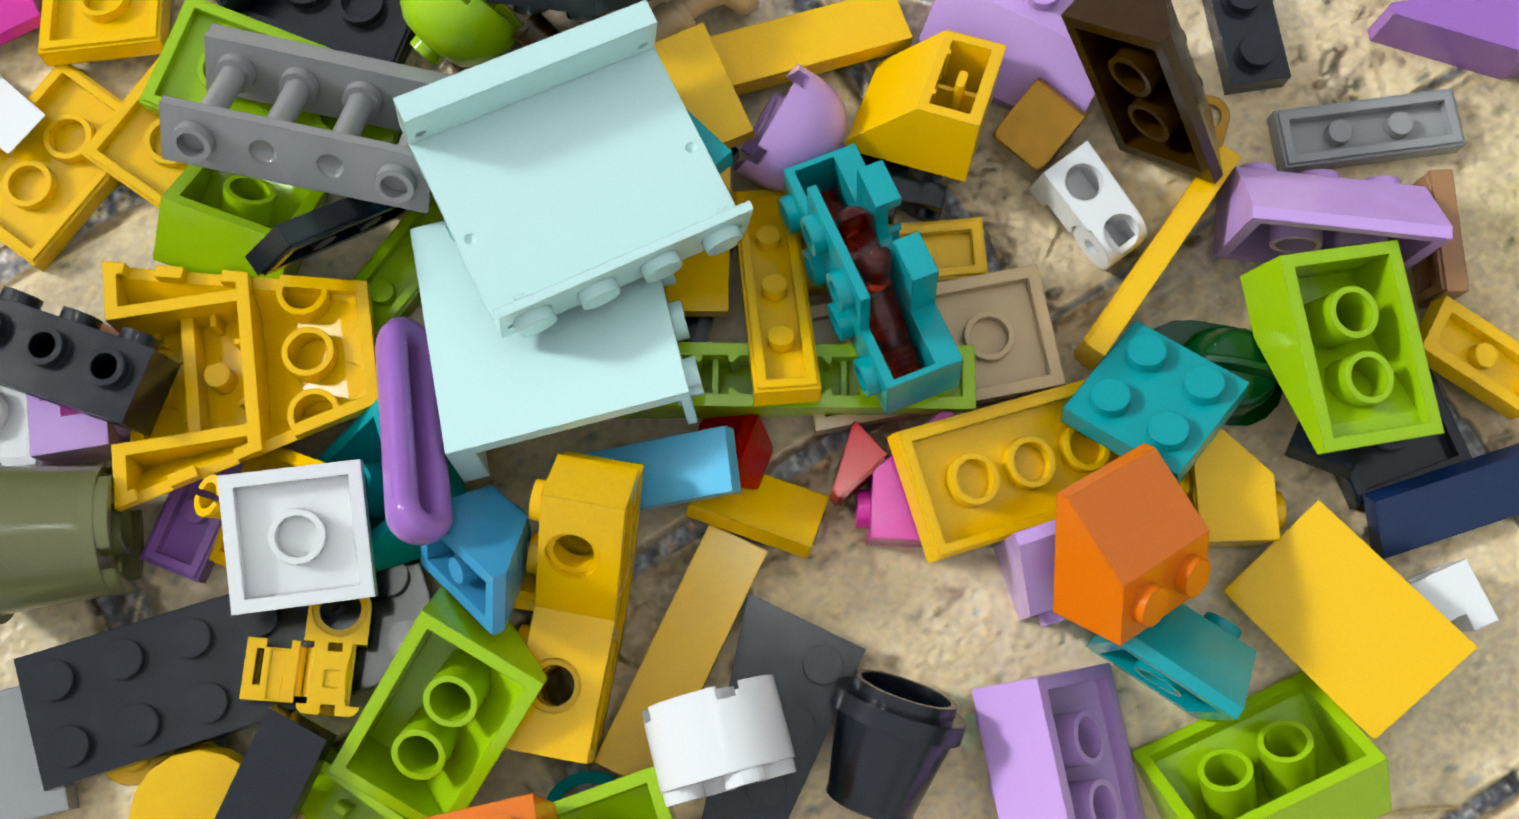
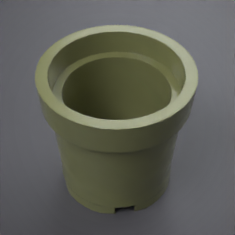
[0,462,144,624]

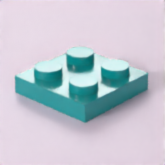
[1062,320,1250,483]

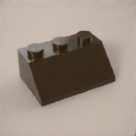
[1061,0,1223,184]

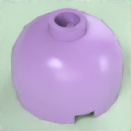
[734,63,848,192]

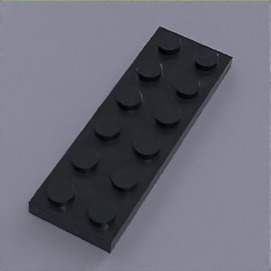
[13,558,432,791]

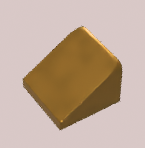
[992,77,1088,172]

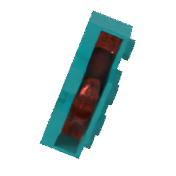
[777,143,963,415]

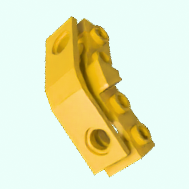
[505,451,644,764]

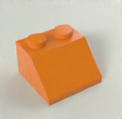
[1053,443,1211,646]

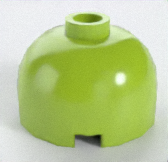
[400,0,523,68]

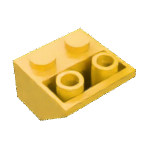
[845,30,1007,182]

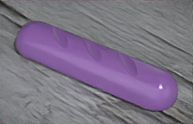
[375,317,453,546]

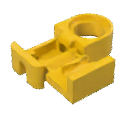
[239,597,372,718]

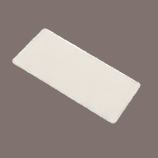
[0,76,45,154]

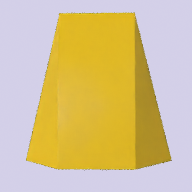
[102,261,378,512]

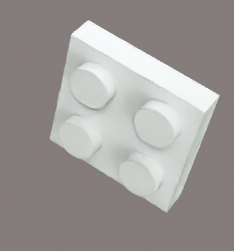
[217,459,378,616]

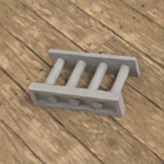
[159,23,451,214]

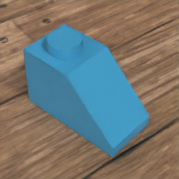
[420,485,531,636]

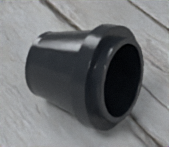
[826,669,967,819]

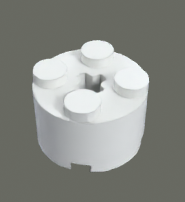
[642,674,796,807]

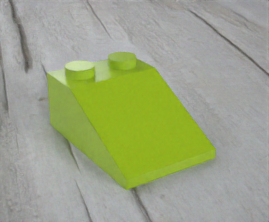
[1240,240,1444,455]

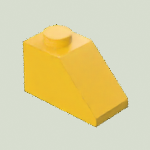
[1179,428,1286,548]

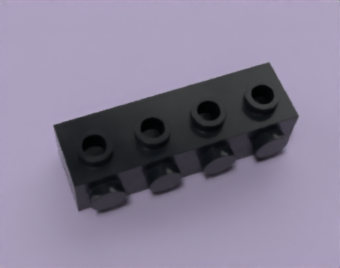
[0,286,181,437]

